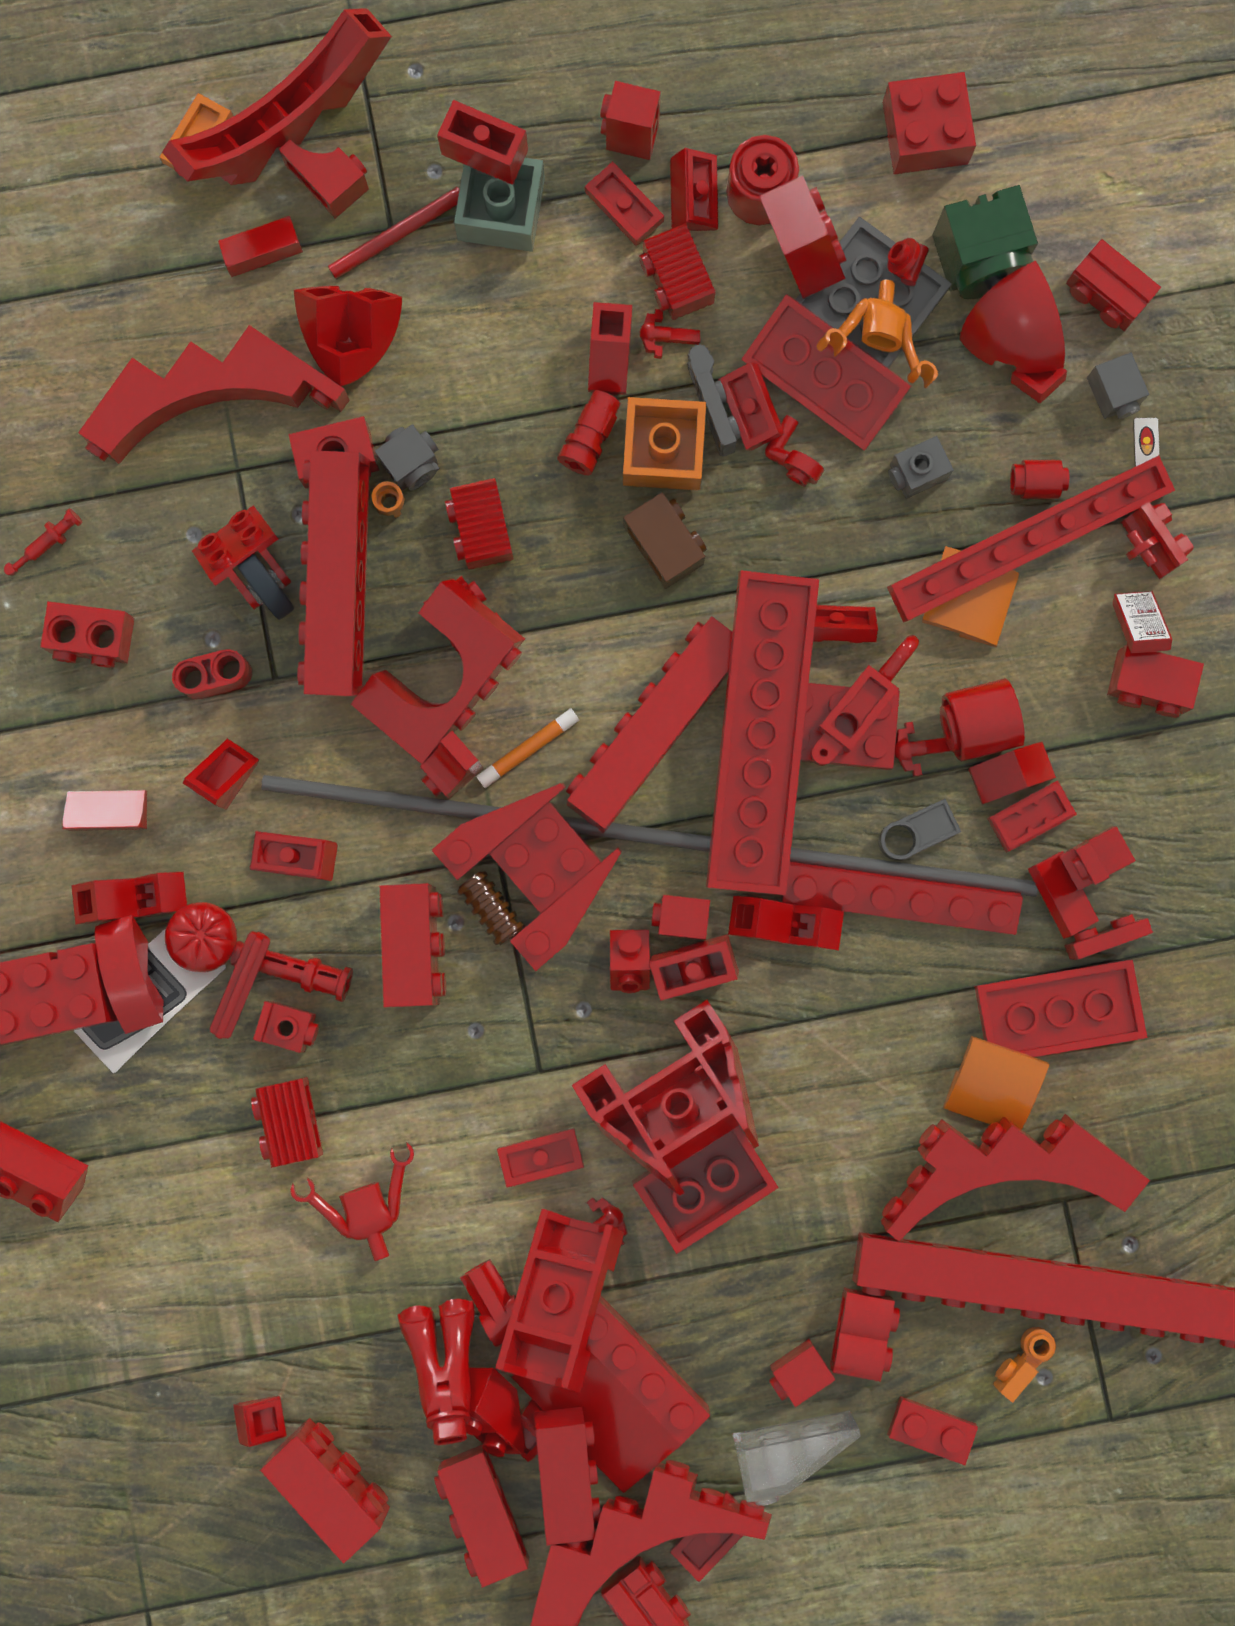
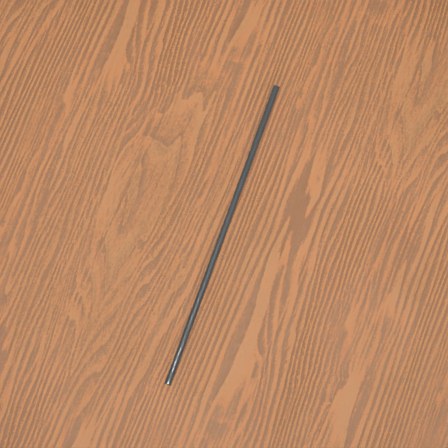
[261,775,1038,897]

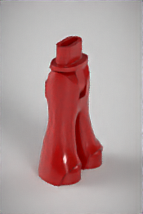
[397,1299,475,1445]

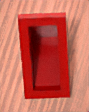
[183,738,259,810]
[968,742,1056,805]

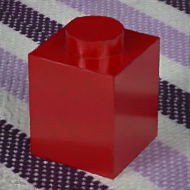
[651,895,710,940]
[769,1339,835,1407]

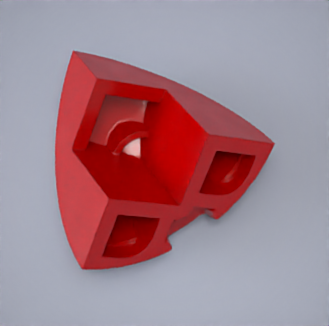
[959,261,1065,373]
[294,286,402,386]

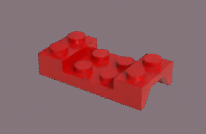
[495,1209,624,1393]

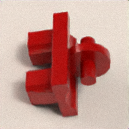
[1121,502,1194,579]

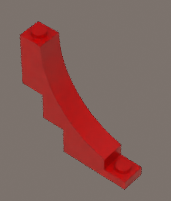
[78,325,350,464]

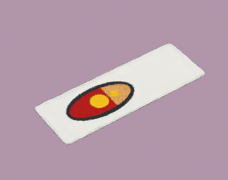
[1134,418,1159,466]

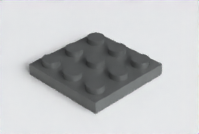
[795,216,952,368]

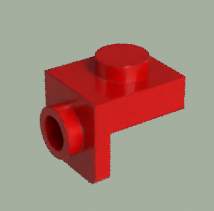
[610,930,650,993]

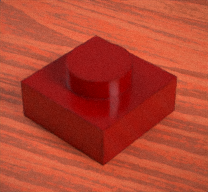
[1011,367,1067,403]

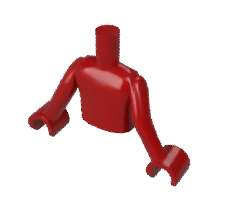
[290,1142,414,1261]

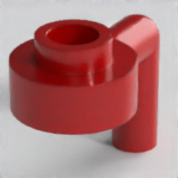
[765,415,825,487]

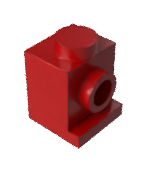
[253,1001,319,1053]

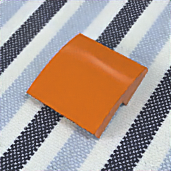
[922,546,1019,647]
[943,1036,1050,1130]

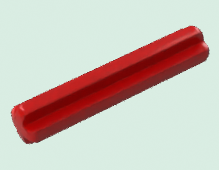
[209,931,271,1039]

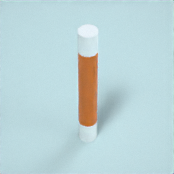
[476,708,580,788]

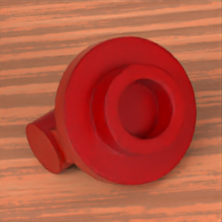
[887,238,929,286]

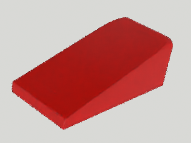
[250,831,338,881]

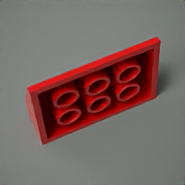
[511,1295,711,1493]

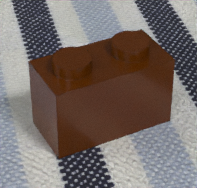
[623,492,707,589]

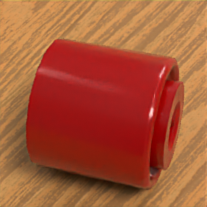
[726,135,799,226]
[940,678,1025,762]

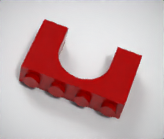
[351,579,525,764]

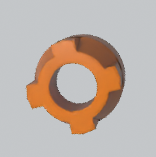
[372,481,405,518]

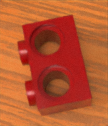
[40,601,135,668]

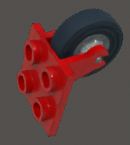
[192,505,295,620]

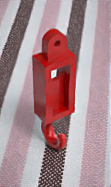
[811,635,919,766]

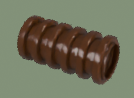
[457,871,524,945]

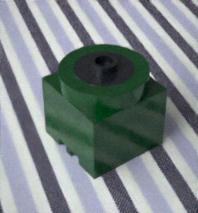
[932,185,1038,299]

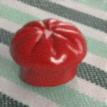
[165,902,237,973]

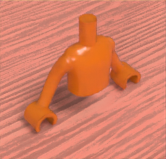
[816,280,938,388]

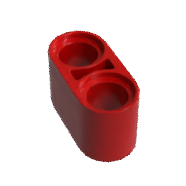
[172,649,252,700]

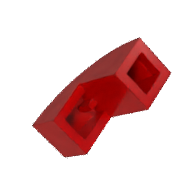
[71,871,187,925]
[728,896,844,951]
[95,915,163,1034]

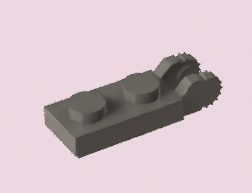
[687,344,741,457]

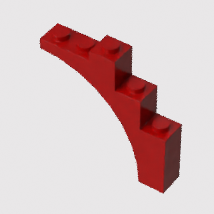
[162,8,392,185]
[881,1114,1150,1241]
[530,1460,772,1626]

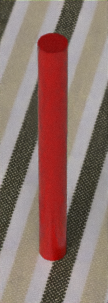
[328,187,460,279]

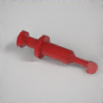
[4,508,83,575]

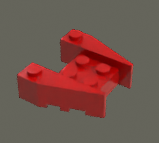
[432,783,622,971]
[572,1000,759,1196]

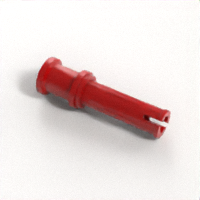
[230,941,353,1002]

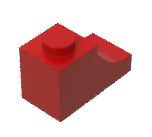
[279,140,369,219]
[420,731,484,799]

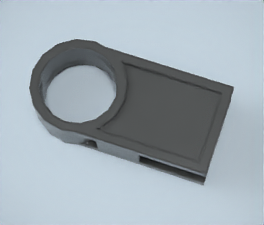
[878,799,961,861]

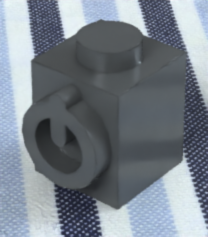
[375,424,440,491]

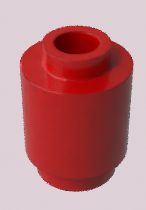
[1010,460,1070,499]

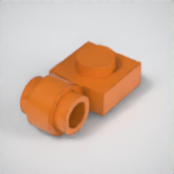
[993,1327,1056,1403]

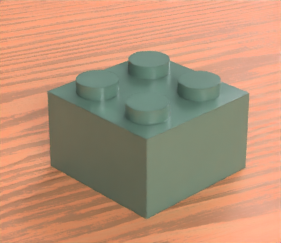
[454,158,545,252]

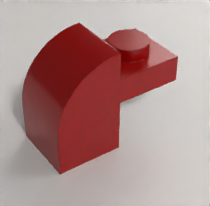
[1060,826,1136,891]

